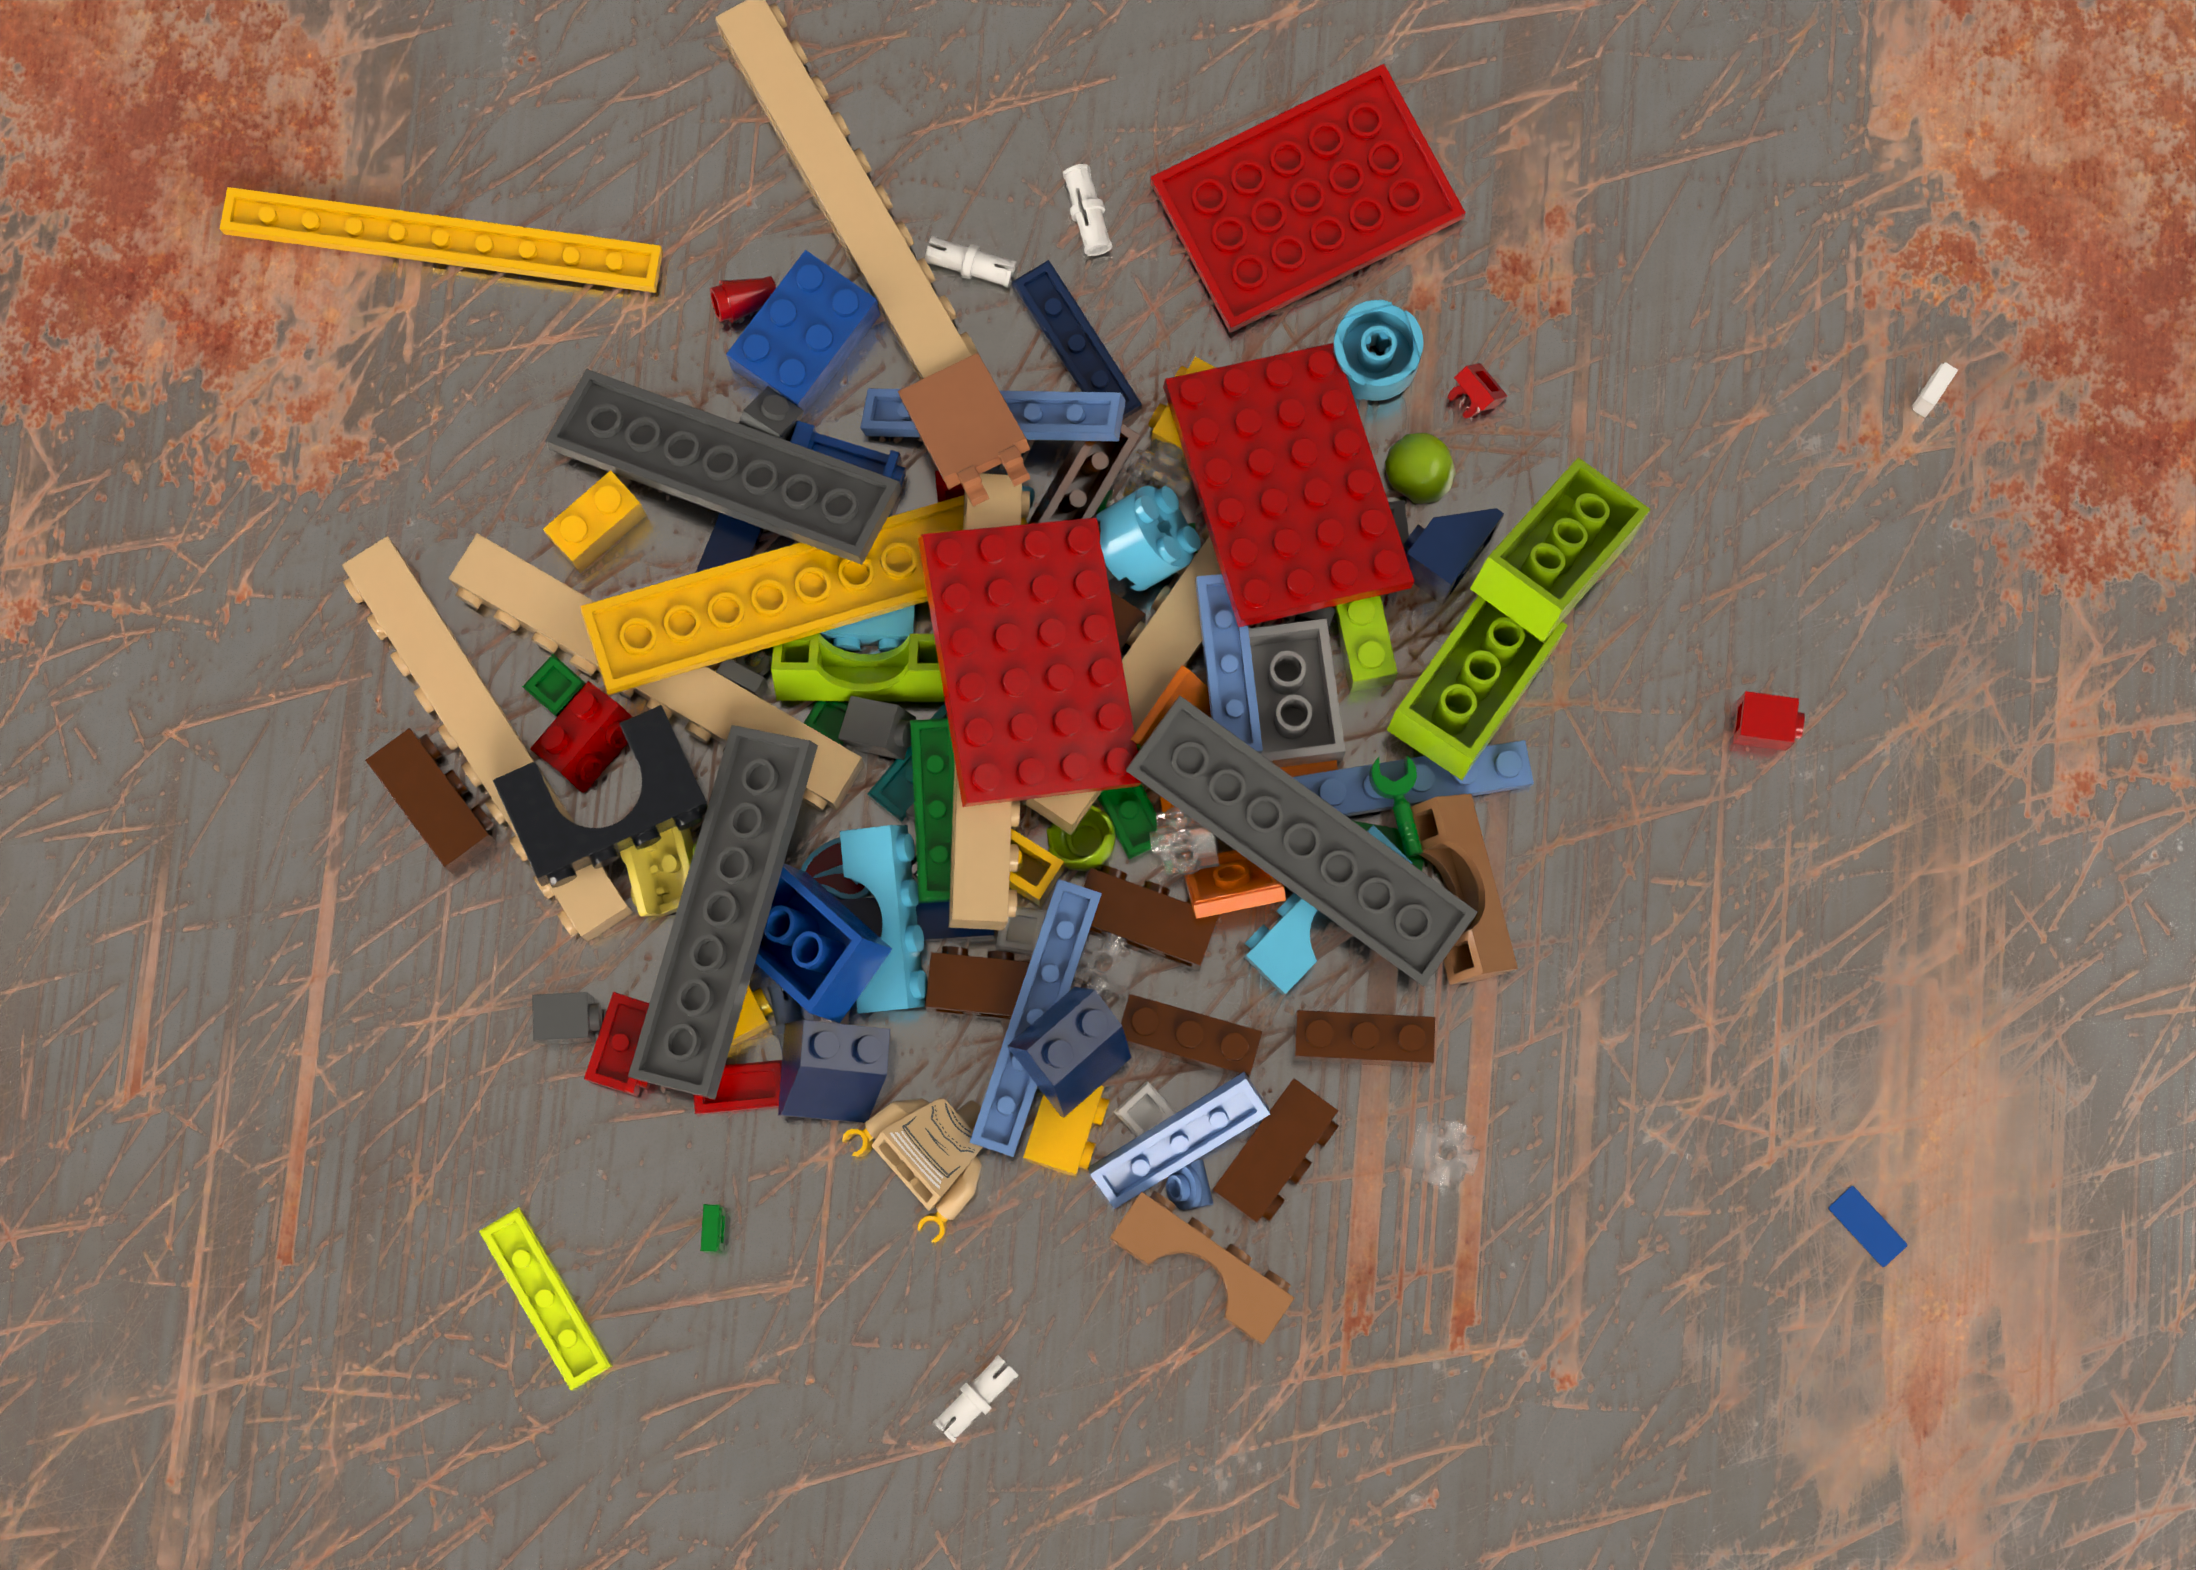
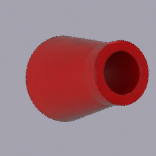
[710,276,776,323]

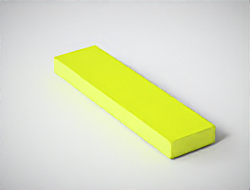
[479,1207,613,1391]

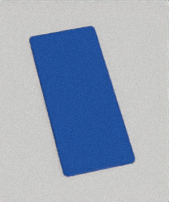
[1829,1186,1907,1267]

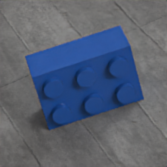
[726,250,880,419]
[755,864,892,1023]

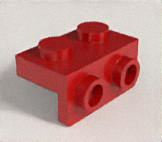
[530,681,632,793]
[584,992,651,1097]

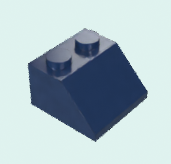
[1403,508,1504,604]
[1007,986,1132,1118]
[778,1020,890,1123]

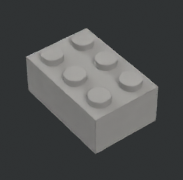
[1248,618,1346,767]

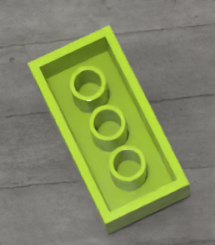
[1470,457,1651,642]
[1387,595,1568,780]

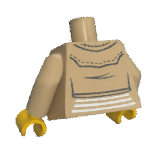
[842,1098,983,1243]

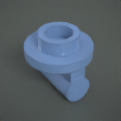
[1166,1159,1214,1210]

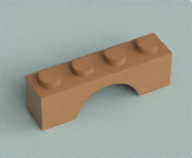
[1411,794,1518,985]
[1110,1191,1295,1345]

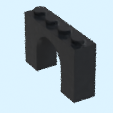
[493,705,708,888]

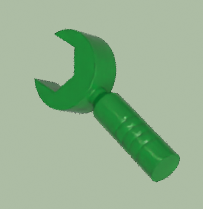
[1369,756,1423,858]

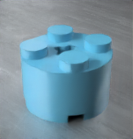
[1333,300,1424,401]
[1096,486,1201,591]

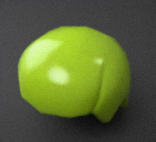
[1385,433,1456,504]
[1046,805,1116,872]

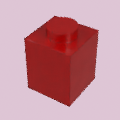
[1733,691,1805,751]

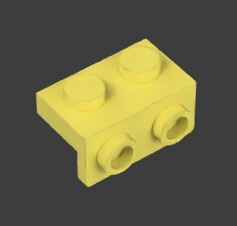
[620,826,694,916]

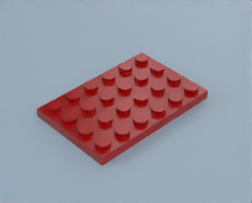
[1150,64,1466,333]
[1163,343,1414,628]
[918,517,1142,807]

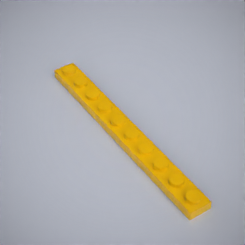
[219,187,663,293]

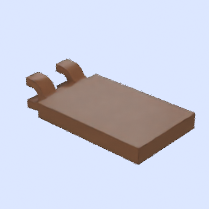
[898,353,1031,507]

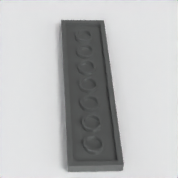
[545,369,902,565]
[1126,695,1478,986]
[628,725,818,1100]

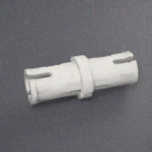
[1063,164,1113,256]
[924,235,1017,288]
[933,1355,1019,1443]

